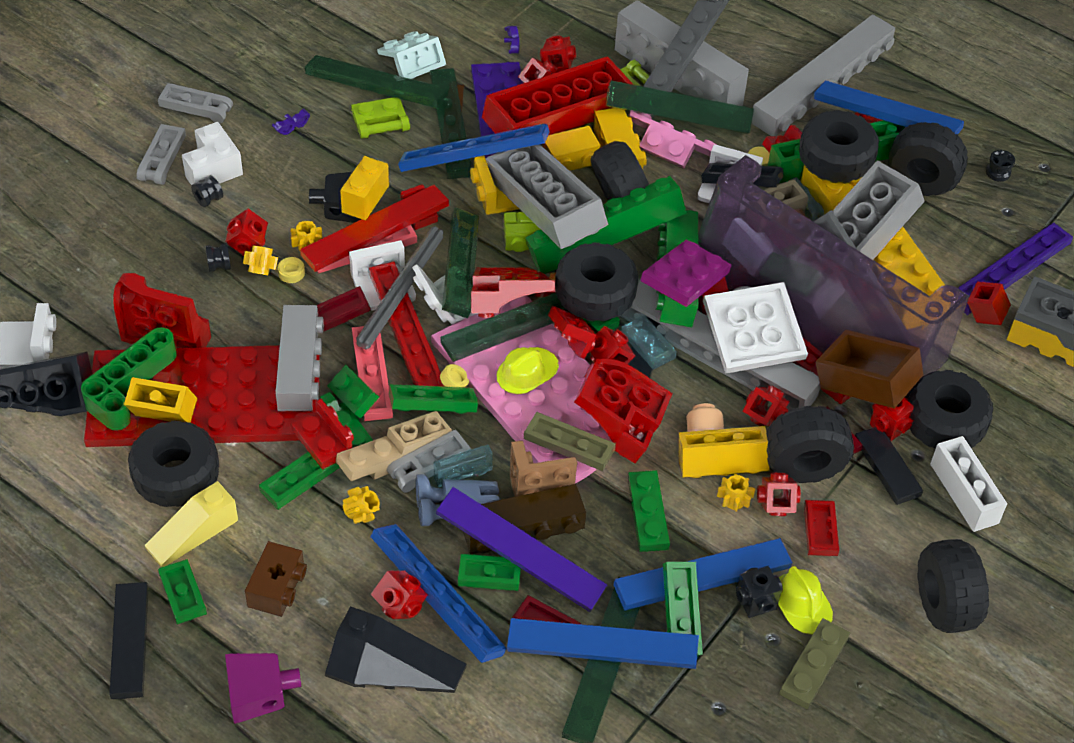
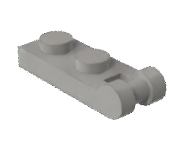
[158,83,233,124]
[137,124,186,185]
[387,429,471,493]

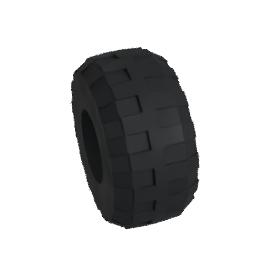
[799,110,879,183]
[888,122,968,196]
[591,141,649,200]
[555,243,638,321]
[907,370,994,449]
[766,406,854,483]
[128,421,219,507]
[917,539,989,633]

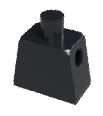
[309,172,361,223]

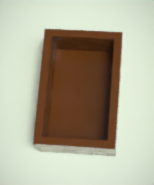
[816,330,924,409]

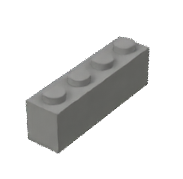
[276,305,324,411]

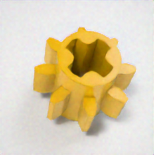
[291,221,323,251]
[243,245,278,276]
[717,474,755,512]
[343,486,380,524]

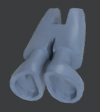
[415,474,501,526]

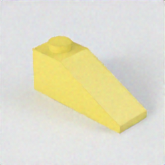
[145,481,238,567]

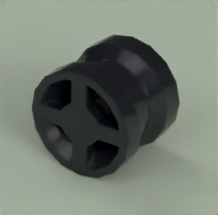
[986,150,1015,182]
[191,175,224,207]
[206,243,231,272]

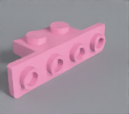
[629,111,717,168]

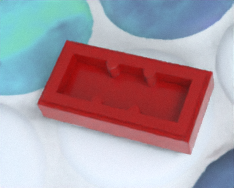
[804,500,840,556]

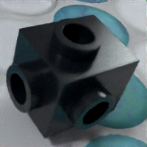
[736,565,783,618]

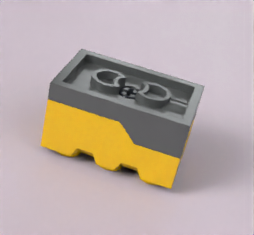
[1007,276,1074,367]

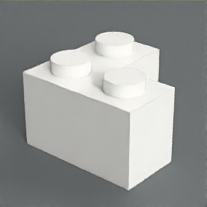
[182,121,243,185]

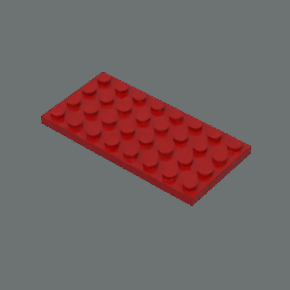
[84,345,320,447]

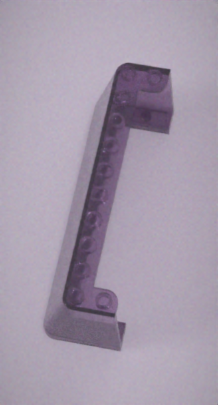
[698,155,969,398]

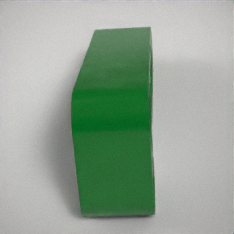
[81,327,177,430]

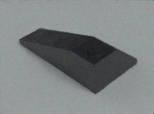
[0,351,92,416]
[325,606,467,693]

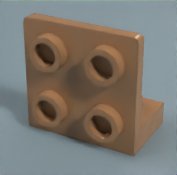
[509,440,577,497]

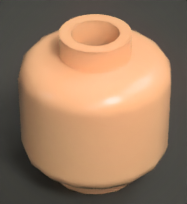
[686,403,724,432]

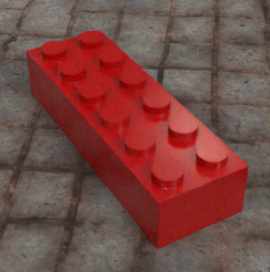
[482,56,636,135]

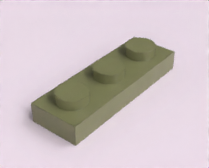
[524,412,616,471]
[779,618,851,710]

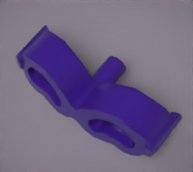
[504,26,520,54]
[272,108,310,135]

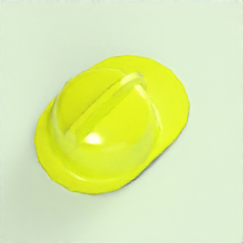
[497,347,559,394]
[778,566,833,635]

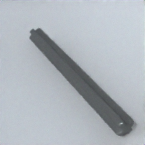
[356,226,444,350]

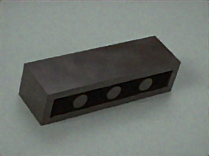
[463,483,586,554]

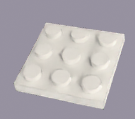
[703,282,808,374]

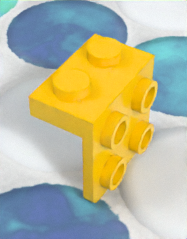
[470,155,519,215]

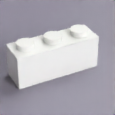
[930,436,1007,532]

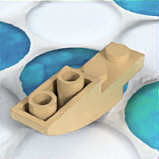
[336,411,452,481]

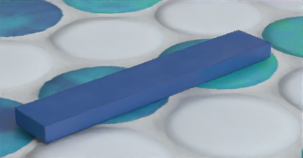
[814,80,964,135]
[398,124,550,172]
[370,524,507,663]
[613,538,793,611]
[507,618,699,669]

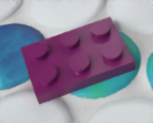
[640,239,732,307]

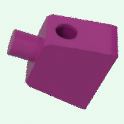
[225,653,302,724]

